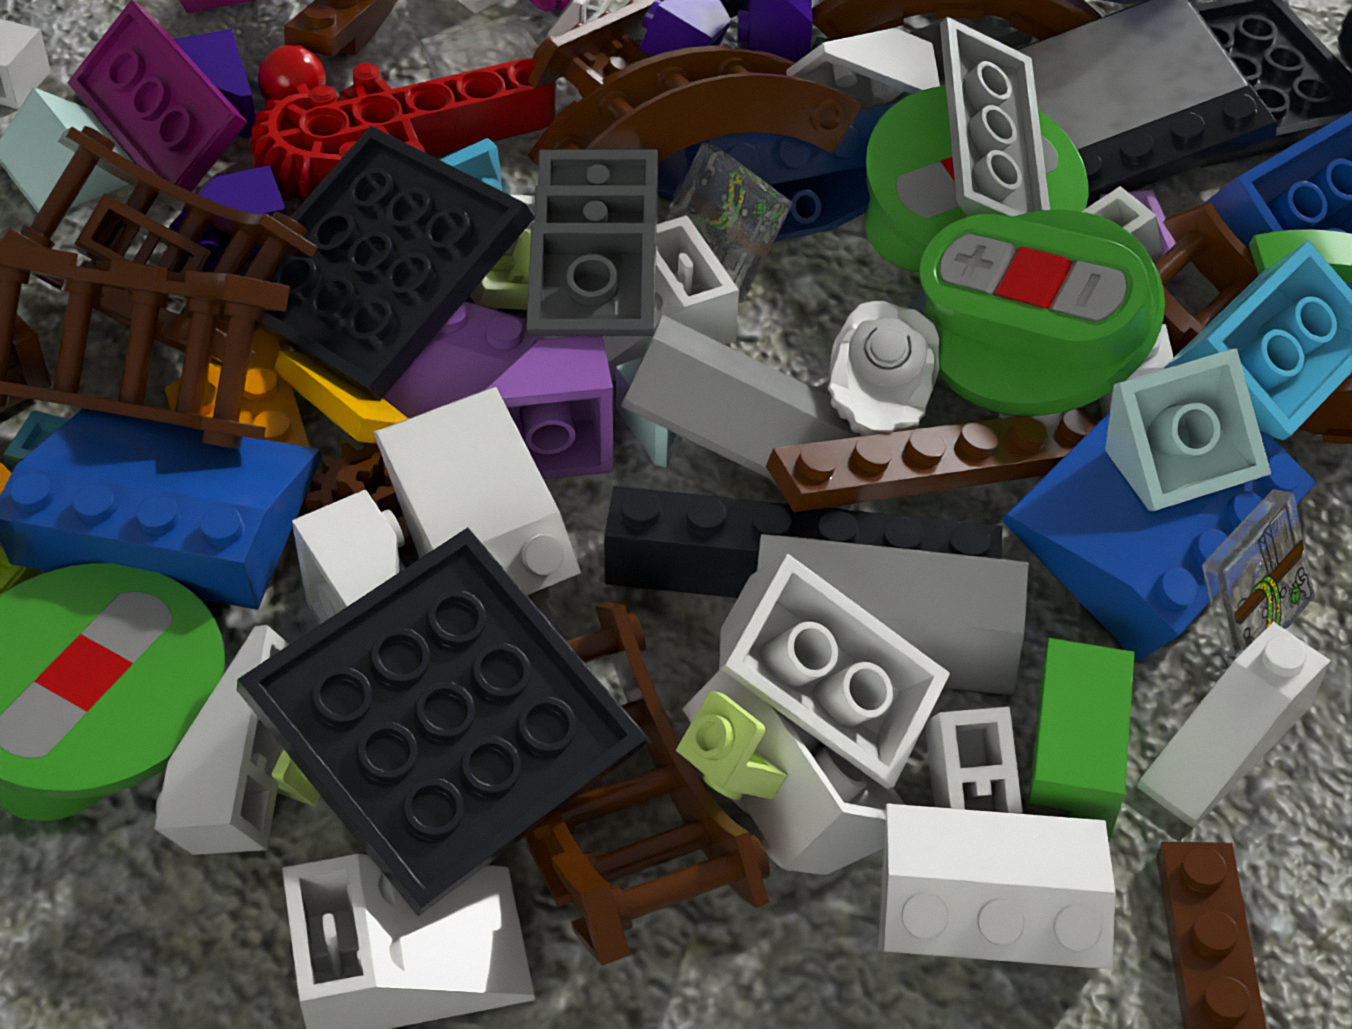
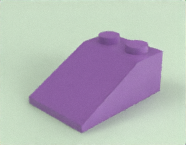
[363,301,545,449]

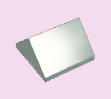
[0,87,134,212]
[1105,348,1271,511]

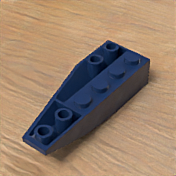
[684,103,896,252]

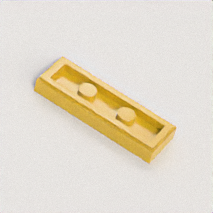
[273,350,408,444]

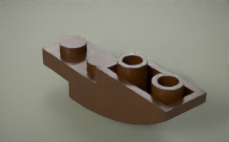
[284,0,398,57]

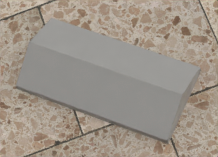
[940,17,1050,217]
[621,314,862,510]
[757,534,1029,696]

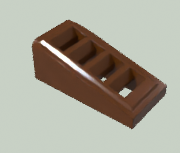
[74,193,212,305]

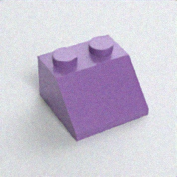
[485,336,613,480]

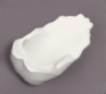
[827,301,940,436]

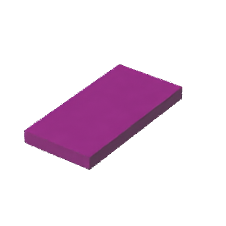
[67,0,247,192]

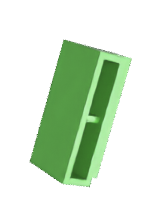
[1028,638,1135,842]

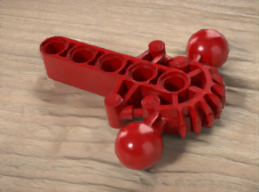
[250,45,556,202]

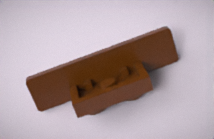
[527,0,664,98]

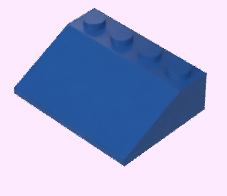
[1201,111,1352,290]
[1001,373,1316,662]
[0,408,322,610]

